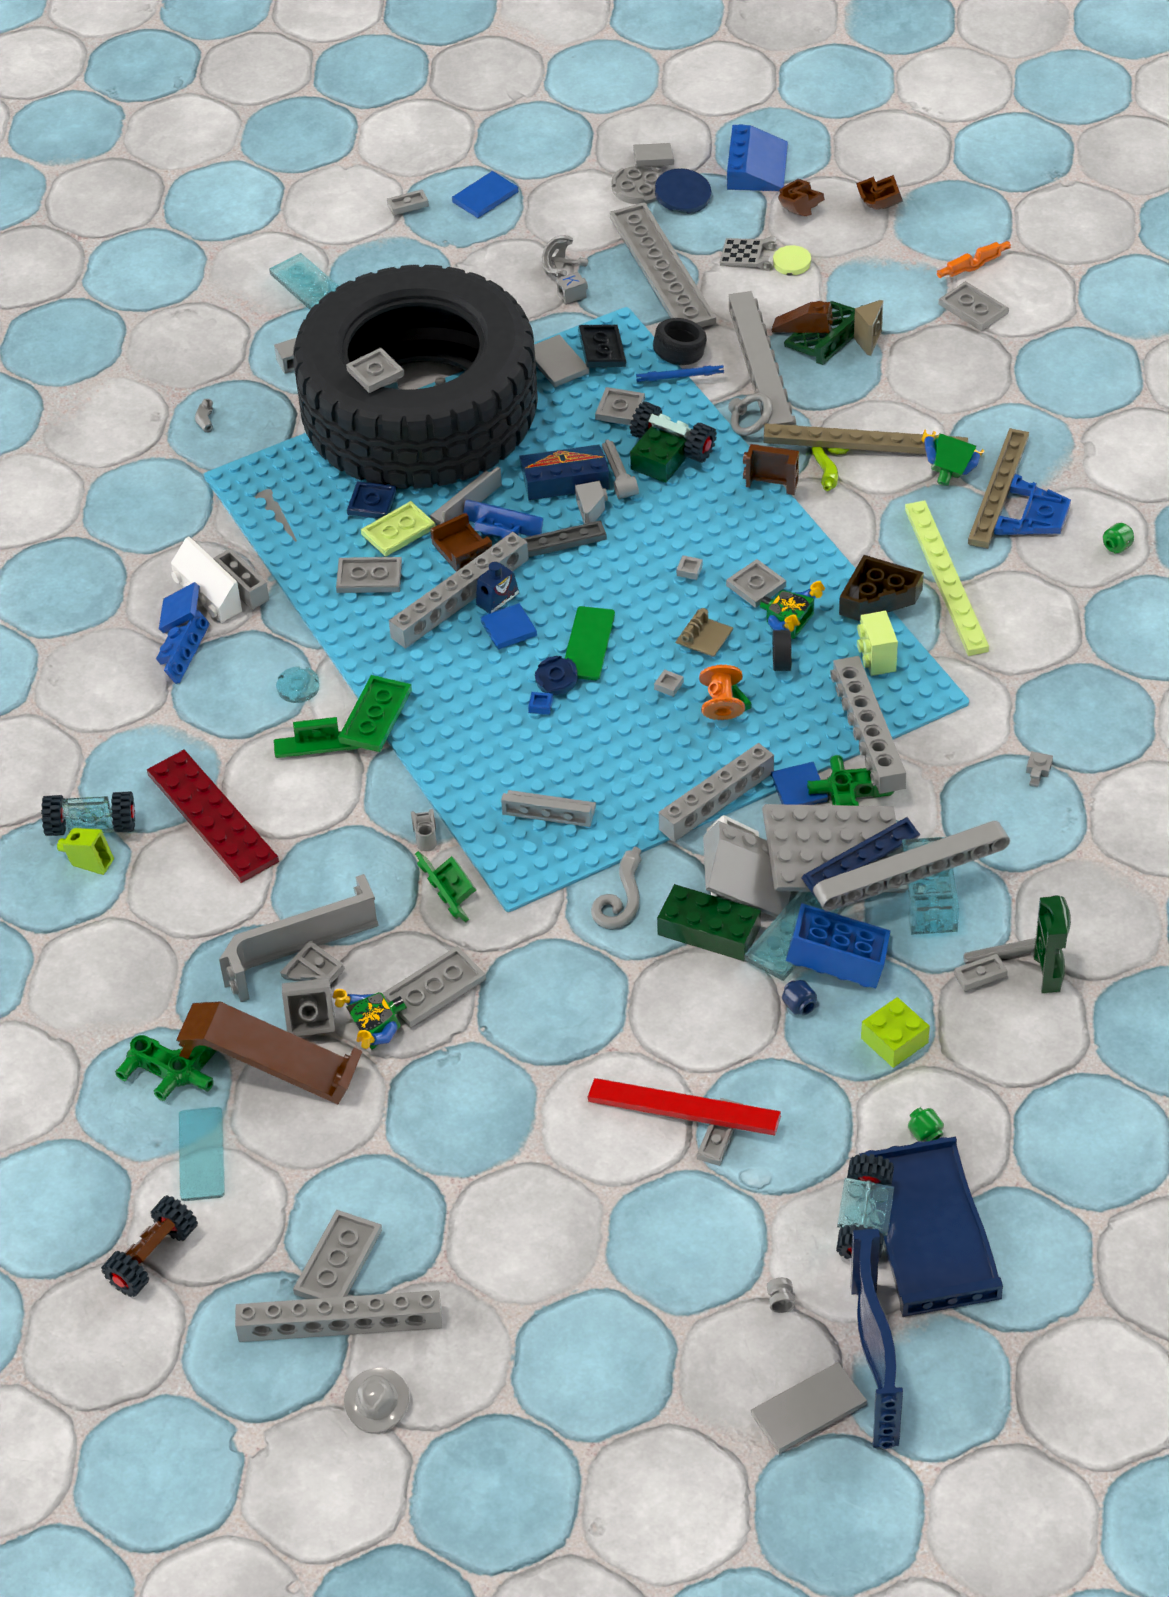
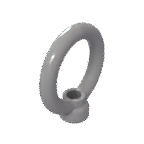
[728,393,772,436]

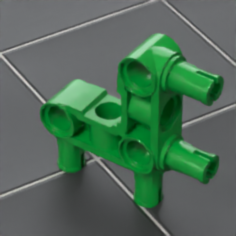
[807,755,895,806]
[115,1035,217,1101]

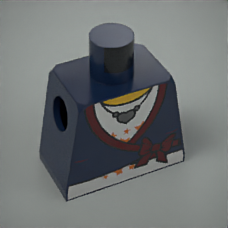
[476,561,519,614]

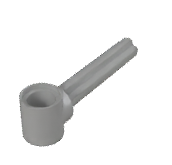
[602,439,639,499]

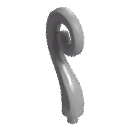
[591,847,641,929]

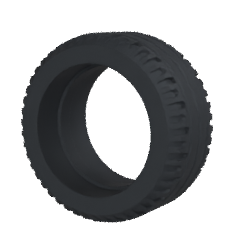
[653,318,707,365]

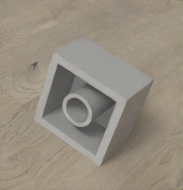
[282,978,335,1036]

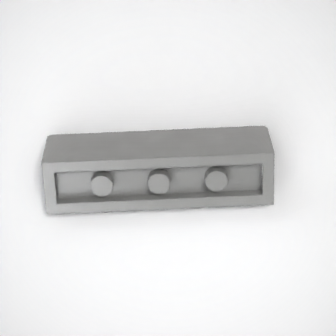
[430,467,502,525]

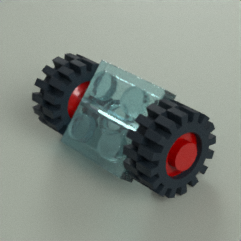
[41,791,135,836]
[836,1154,894,1259]

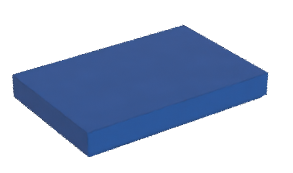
[452,171,519,218]

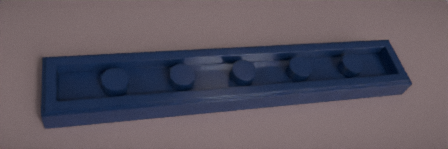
[801,817,921,897]

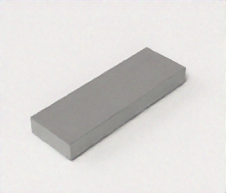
[697,1098,744,1166]

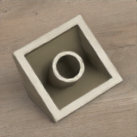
[854,300,884,356]

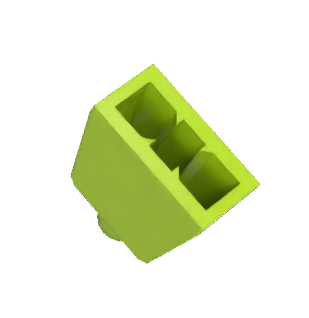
[57,828,114,875]

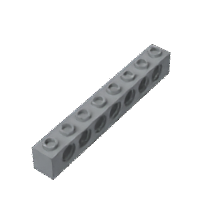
[389,532,529,649]
[830,656,906,794]
[235,1290,442,1342]

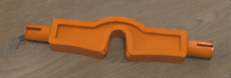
[937,241,1011,278]

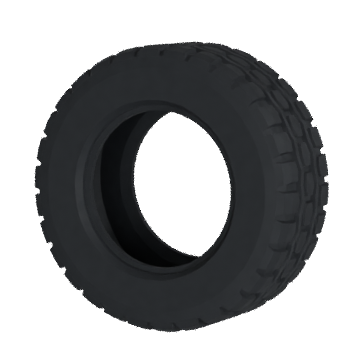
[293,265,538,489]

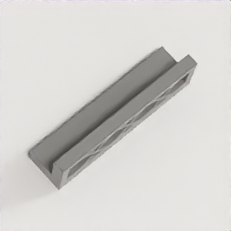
[501,790,596,827]

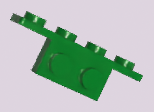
[273,717,359,758]
[415,851,477,922]

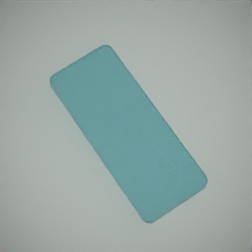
[179,1107,225,1201]

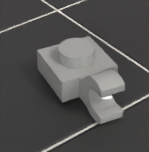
[1026,751,1053,787]

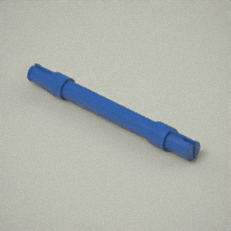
[636,365,724,382]

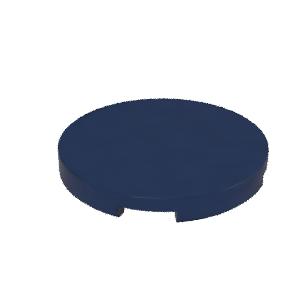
[655,168,711,214]

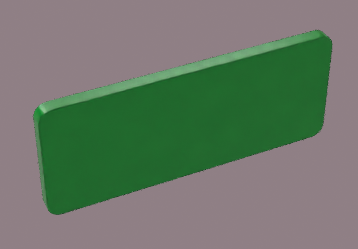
[565,606,615,680]

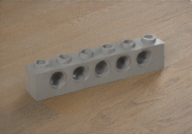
[659,743,774,842]

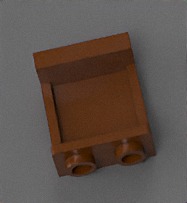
[743,444,799,495]
[431,513,492,572]

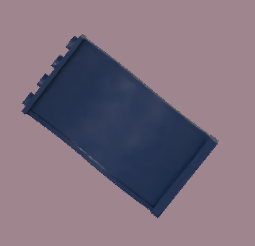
[859,1136,1003,1317]
[850,1228,903,1449]

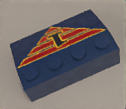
[519,444,610,501]

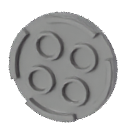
[611,164,662,204]

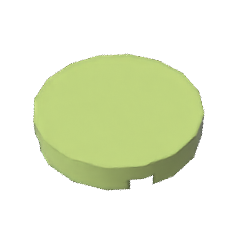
[773,245,811,275]

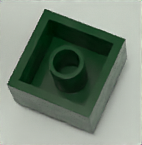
[630,427,687,483]

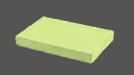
[361,501,436,557]

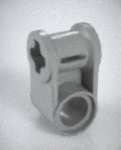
[411,809,437,851]

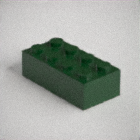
[657,884,761,961]

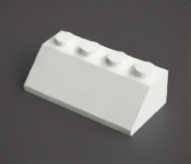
[171,537,242,623]

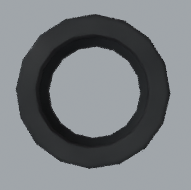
[772,630,792,671]

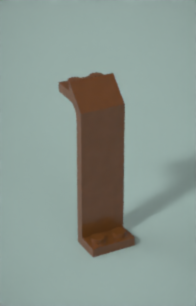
[176,1001,362,1105]

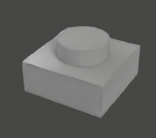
[676,555,703,580]
[654,669,684,697]

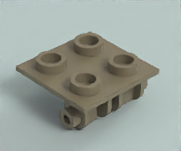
[675,608,733,657]

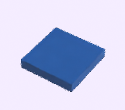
[159,582,200,633]
[480,603,537,650]
[771,762,828,805]

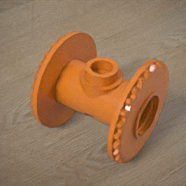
[699,664,745,720]

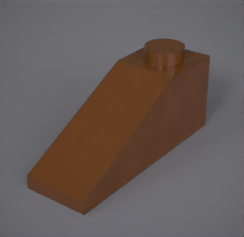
[771,301,833,333]

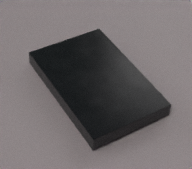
[578,325,626,367]

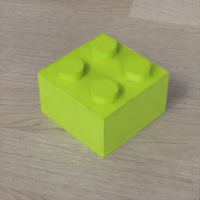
[861,997,930,1068]

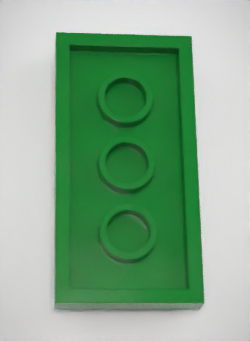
[338,675,412,752]

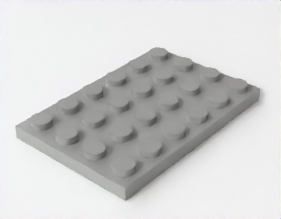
[762,804,908,893]

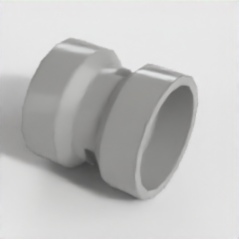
[767,1277,795,1313]

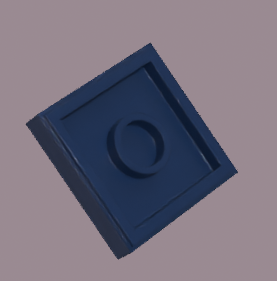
[347,481,397,519]

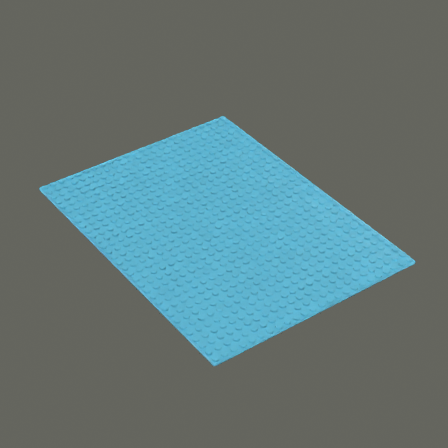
[204,307,969,912]

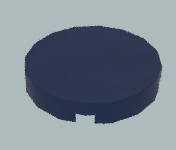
[535,656,578,695]

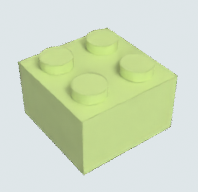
[857,611,898,676]

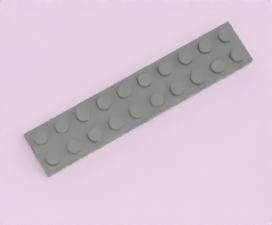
[610,202,716,327]

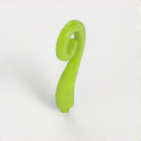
[811,446,850,491]

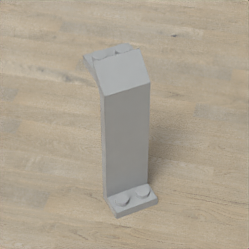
[219,874,379,1002]

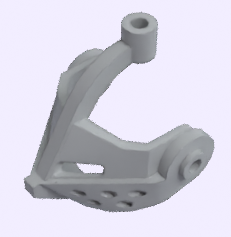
[542,235,588,277]

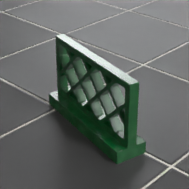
[784,301,863,365]

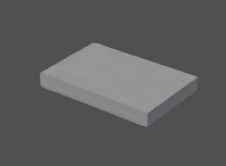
[938,281,1009,332]
[534,335,589,387]
[336,557,402,593]

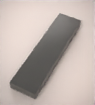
[523,520,607,557]

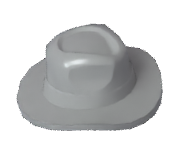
[344,1368,410,1433]

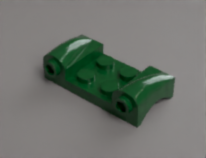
[1033,895,1071,993]

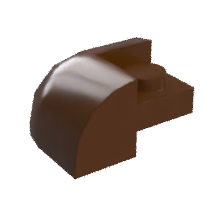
[856,175,903,210]
[778,179,825,217]

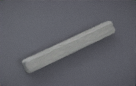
[963,938,1035,965]

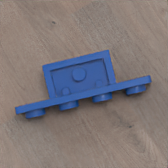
[463,500,543,539]
[156,610,210,684]

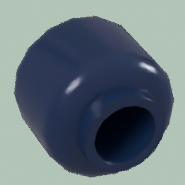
[782,980,817,1015]

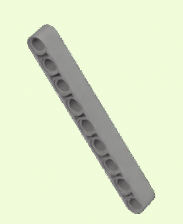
[813,821,1010,911]

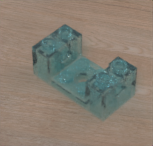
[901,837,959,935]

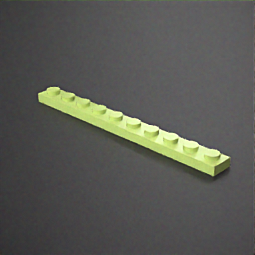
[905,500,989,656]

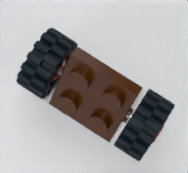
[101,1195,198,1297]

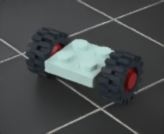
[630,401,717,463]

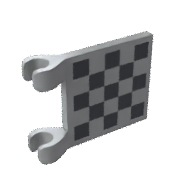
[719,236,777,271]

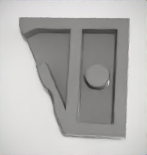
[280,941,345,985]

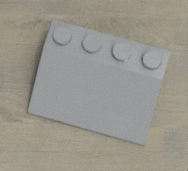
[703,821,791,920]

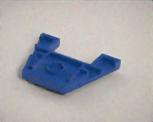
[994,474,1071,535]

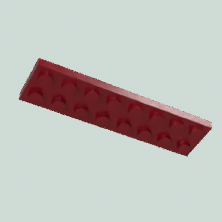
[147,749,279,883]

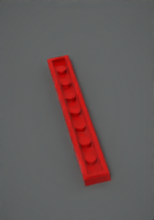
[587,1078,781,1136]

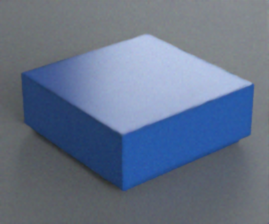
[528,692,553,715]

